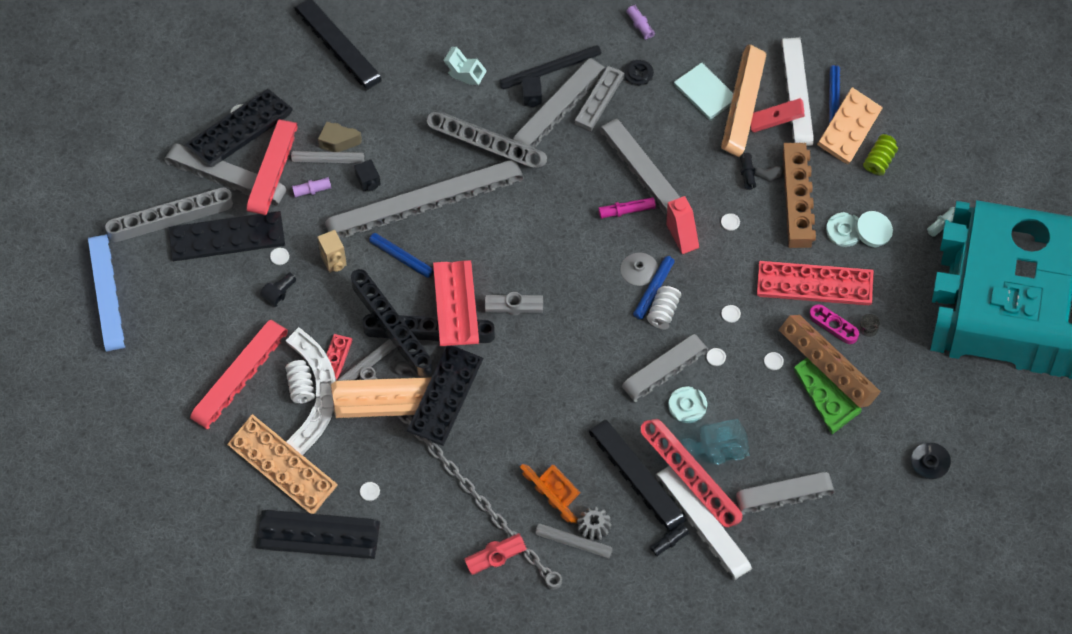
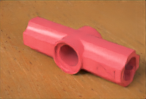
[465,533,527,575]

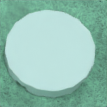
[855,211,893,247]
[826,212,860,247]
[668,386,707,423]

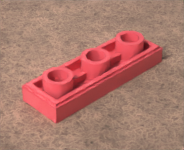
[751,98,805,133]
[326,334,353,381]

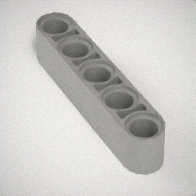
[622,334,708,402]
[735,472,835,515]

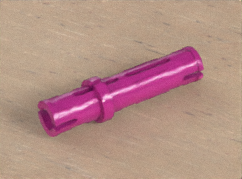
[598,197,656,219]

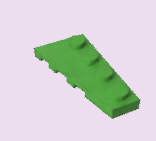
[794,358,862,435]

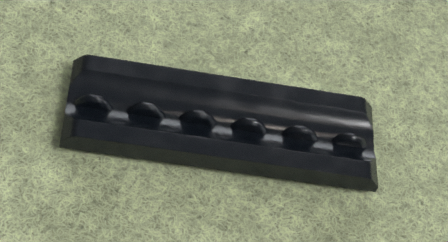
[185,89,293,167]
[407,345,484,446]
[256,510,380,559]

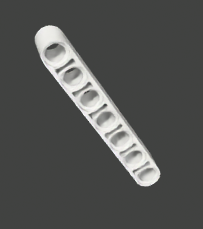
[781,38,813,146]
[655,466,751,580]

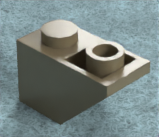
[318,122,362,152]

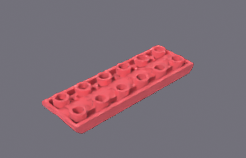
[433,260,479,346]
[757,261,874,305]

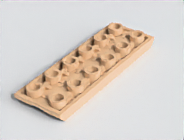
[330,377,432,418]
[227,414,338,514]

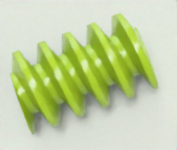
[863,134,898,176]

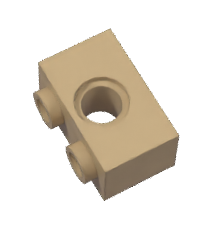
[318,230,347,273]

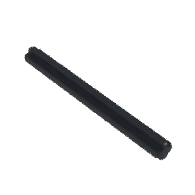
[499,45,601,89]

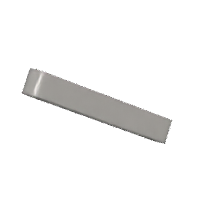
[513,58,606,150]
[427,112,547,167]
[600,118,680,214]
[164,144,287,206]
[105,188,233,242]

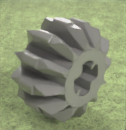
[577,506,611,541]

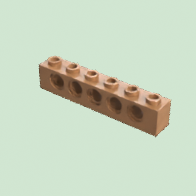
[783,143,816,248]
[779,315,881,408]

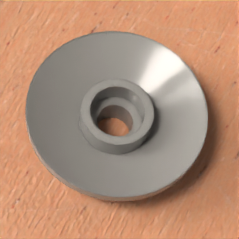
[621,253,658,286]

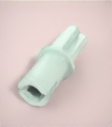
[927,207,955,237]

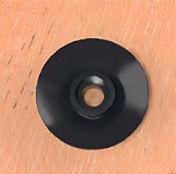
[911,442,951,479]

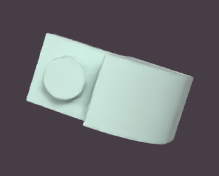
[444,47,486,85]

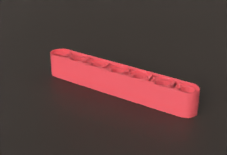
[247,119,297,215]
[190,320,288,429]
[641,419,742,527]

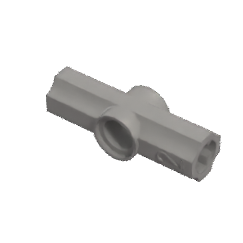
[485,292,543,316]

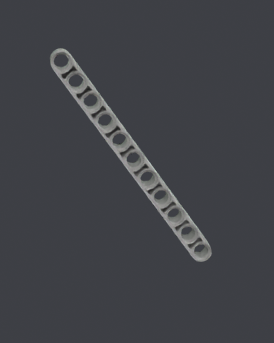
[325,160,524,238]

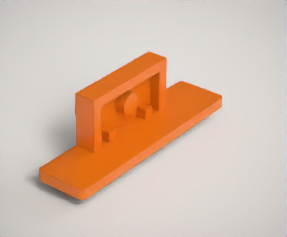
[520,464,580,523]

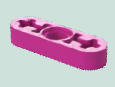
[810,305,859,344]

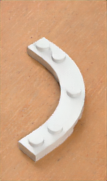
[286,327,336,455]

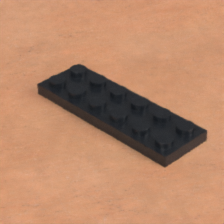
[169,211,285,262]

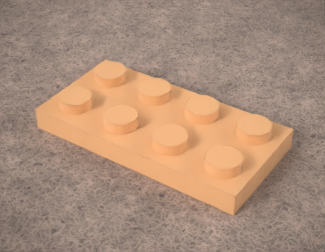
[817,87,883,164]

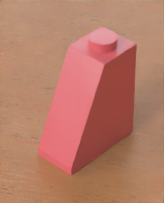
[666,196,699,254]

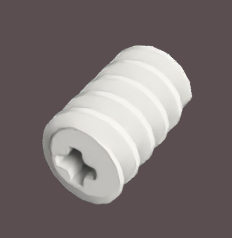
[647,286,681,330]
[285,360,315,403]

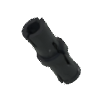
[740,153,756,190]
[650,524,689,557]

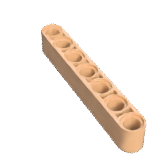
[721,44,766,157]

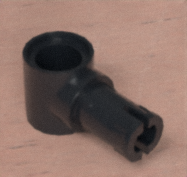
[260,272,296,307]

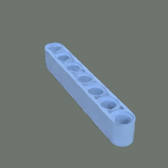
[88,234,125,352]

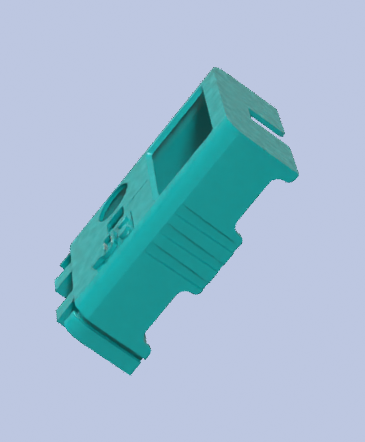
[930,200,1072,379]

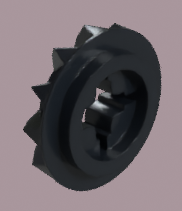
[625,60,654,86]

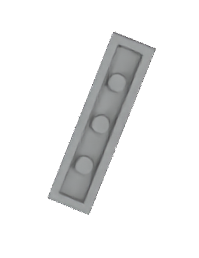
[575,66,624,131]

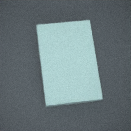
[674,63,733,120]

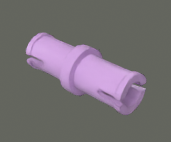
[626,5,655,39]
[292,177,331,198]

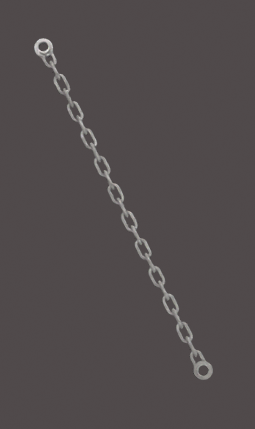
[360,366,562,590]

